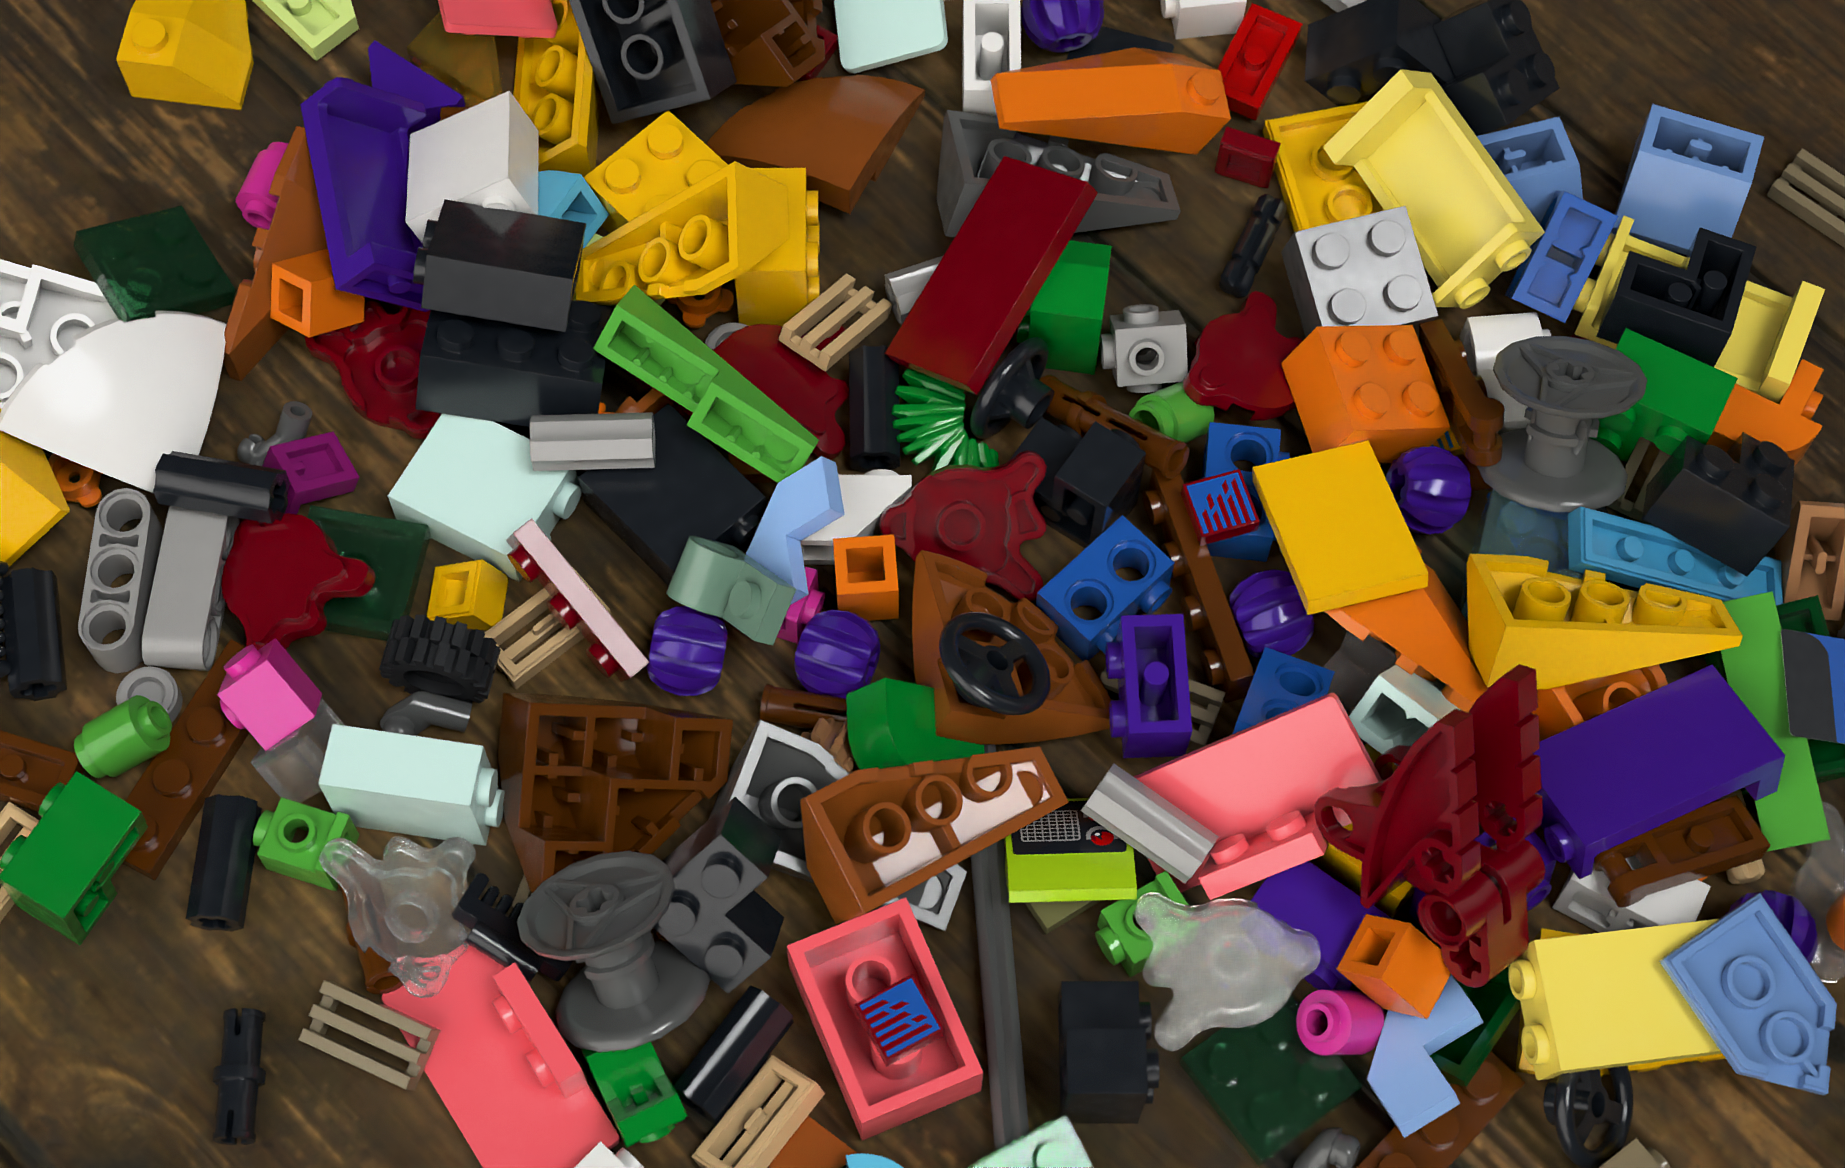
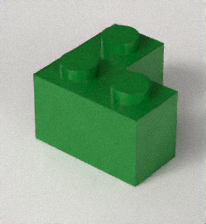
[1017,240,1112,375]
[1589,328,1738,462]
[0,771,148,945]

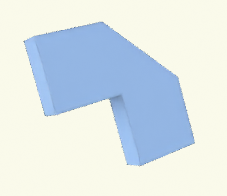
[746,456,845,605]
[1367,974,1483,1138]

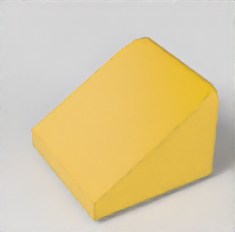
[427,559,508,631]

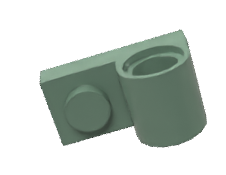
[666,536,796,646]

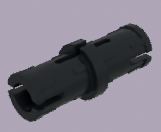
[213,1008,266,1145]

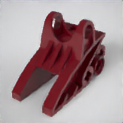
[1314,664,1545,988]

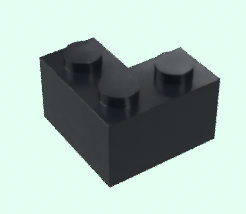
[1305,0,1455,107]
[1432,0,1560,136]
[1596,227,1757,367]
[1009,417,1147,548]
[1642,432,1795,577]
[653,797,785,994]
[1058,981,1159,1124]

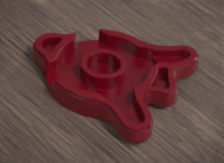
[1183,291,1303,421]
[305,301,442,439]
[712,324,849,460]
[879,450,1047,602]
[221,513,375,651]

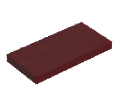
[885,156,1098,395]

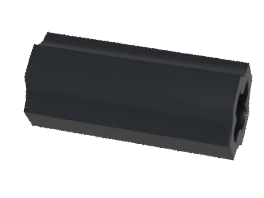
[849,345,900,473]
[153,451,290,523]
[0,567,67,701]
[186,794,262,932]
[673,985,794,1125]

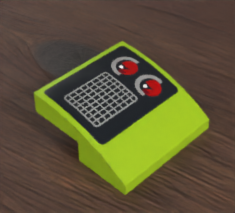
[1004,798,1137,903]

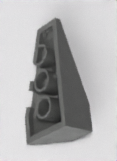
[936,110,1181,237]
[708,720,967,931]

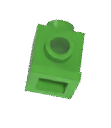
[253,797,360,891]
[1095,871,1200,978]

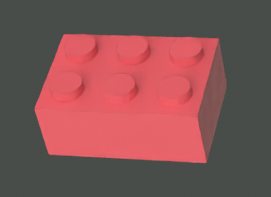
[787,897,983,1141]

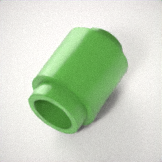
[1129,382,1214,443]
[74,695,172,778]

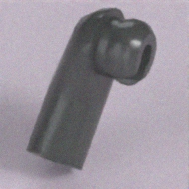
[237,401,313,466]
[380,691,472,736]
[1293,1127,1360,1168]

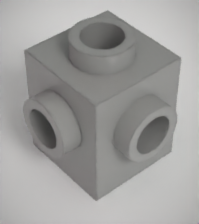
[1100,304,1188,393]

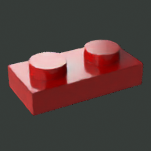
[1217,3,1303,121]

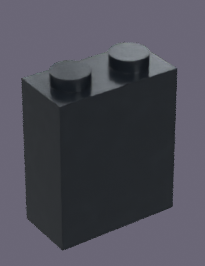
[413,199,586,332]
[579,403,766,586]

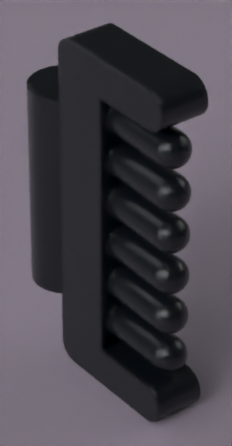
[452,873,573,982]

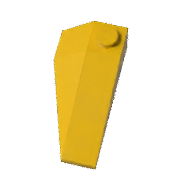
[116,0,254,110]
[576,161,789,305]
[1466,553,1743,690]

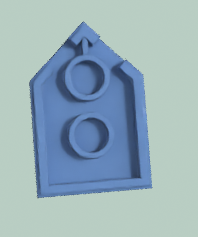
[1659,893,1837,1095]

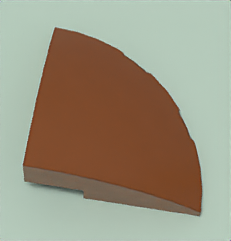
[706,75,925,214]
[912,550,1111,744]

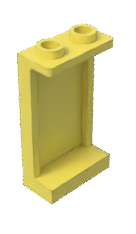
[1323,69,1545,309]
[1572,215,1825,404]
[1508,919,1722,1080]

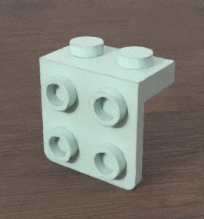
[834,0,948,74]

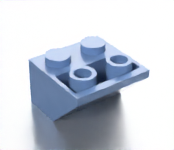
[1610,104,1764,255]
[1477,117,1583,224]

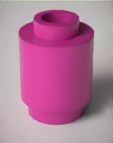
[236,142,288,230]
[1296,990,1386,1055]

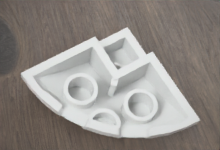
[0,259,149,409]
[0,311,227,493]

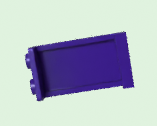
[300,77,430,312]
[1533,664,1785,879]

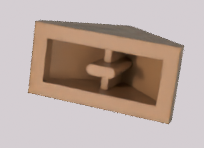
[1775,501,1845,621]

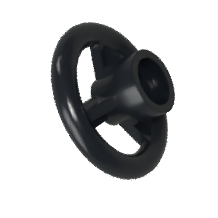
[970,337,1054,439]
[939,612,1051,715]
[1543,1066,1633,1168]

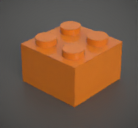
[1281,325,1451,463]

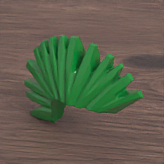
[892,369,999,472]

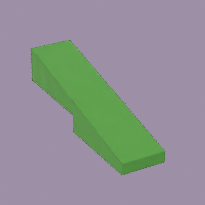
[593,285,819,483]
[1721,591,1830,851]

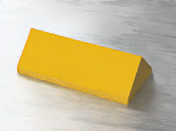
[513,0,601,177]

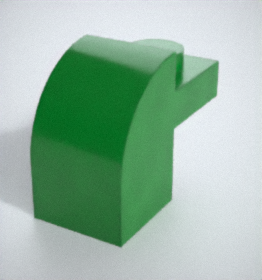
[846,678,985,769]
[580,1042,687,1148]

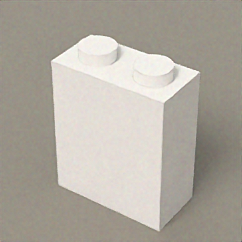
[406,90,539,244]

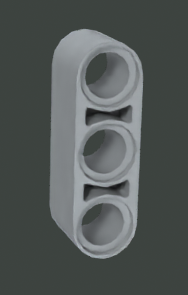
[78,488,164,673]
[142,506,240,671]

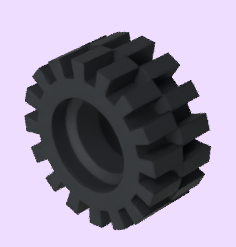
[379,614,501,703]

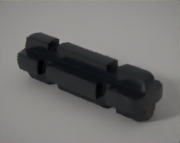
[1219,194,1287,298]

